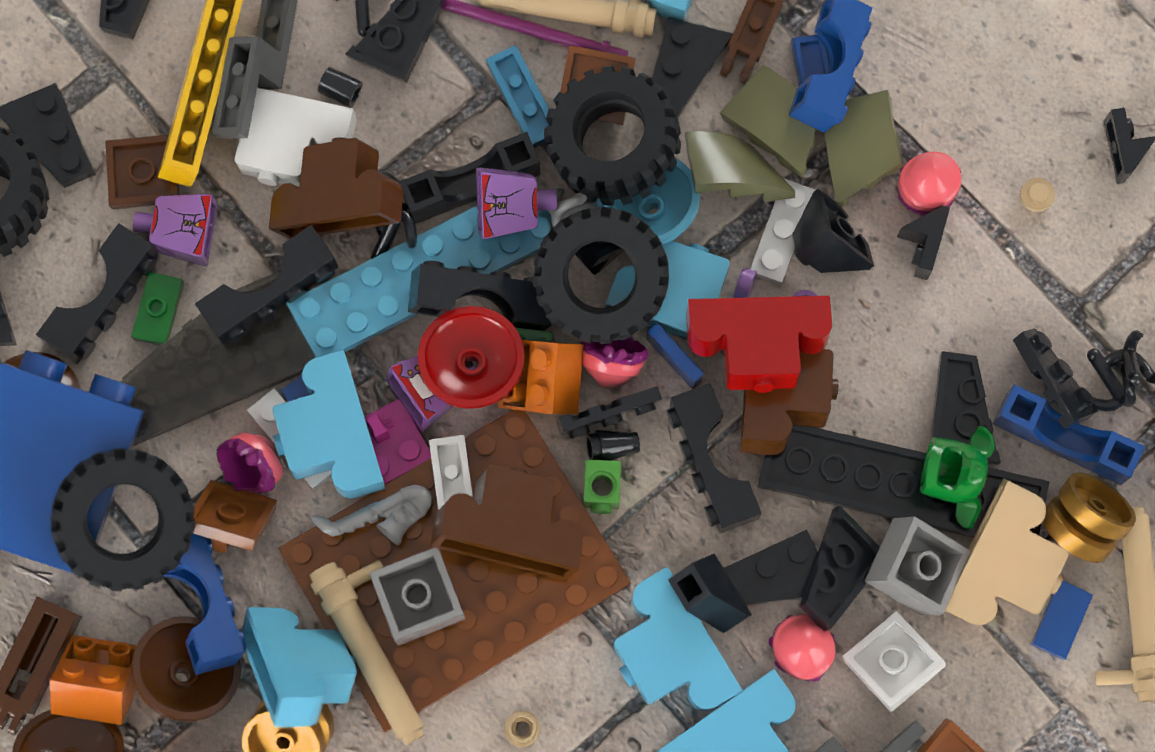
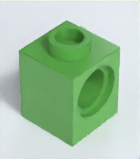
[584,460,621,514]

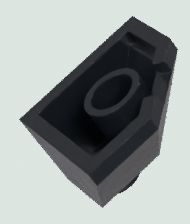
[793,189,874,273]

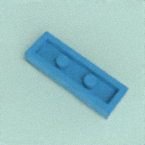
[486,45,549,148]

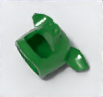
[920,426,995,530]

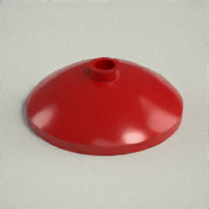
[418,306,524,409]

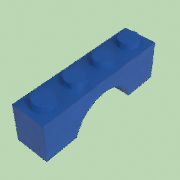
[789,0,873,133]
[992,385,1145,485]
[164,533,246,675]

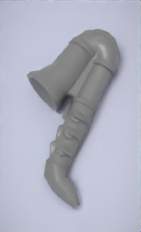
[311,485,432,545]

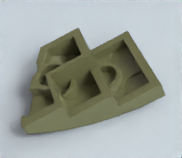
[720,65,817,178]
[825,90,903,207]
[685,131,795,202]

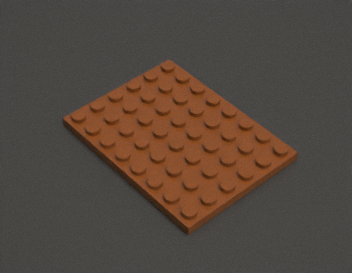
[278,405,631,733]

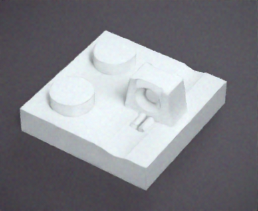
[842,611,946,712]

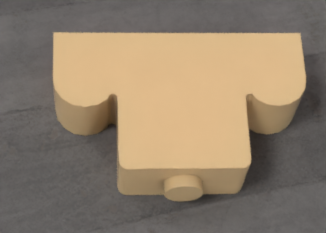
[945,478,1069,626]

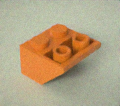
[497,339,583,414]
[50,635,137,725]

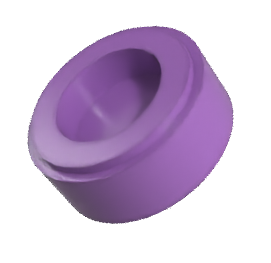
[734,268,757,298]

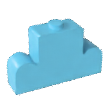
[605,241,730,352]
[273,350,386,499]
[614,566,743,712]
[242,607,357,727]
[657,669,796,752]

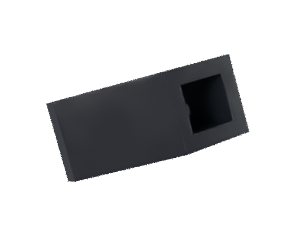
[668,553,752,633]

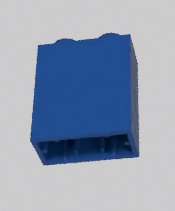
[0,350,145,574]

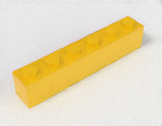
[158,0,243,187]

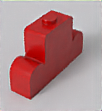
[686,295,832,393]

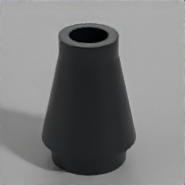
[586,430,640,461]

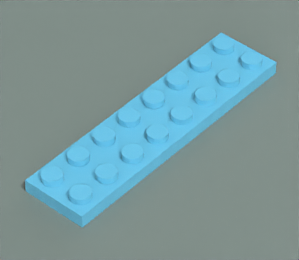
[286,206,553,358]

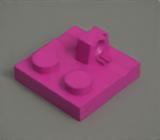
[364,399,431,485]

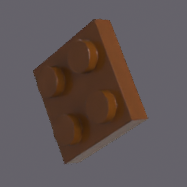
[105,134,179,209]

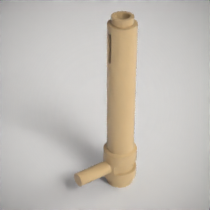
[475,0,657,38]
[1095,507,1155,702]
[310,560,425,746]

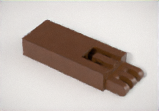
[0,596,82,736]

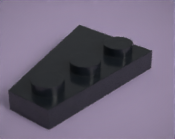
[345,0,446,83]
[0,83,96,188]

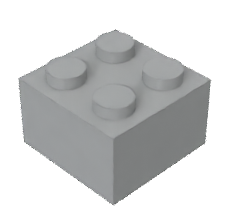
[865,516,971,615]
[369,548,465,646]

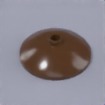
[131,616,241,722]
[12,709,124,752]

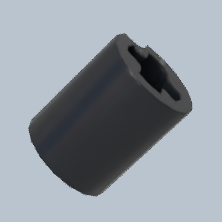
[318,67,363,108]

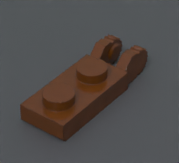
[720,0,784,84]

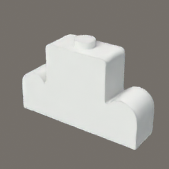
[214,87,357,187]

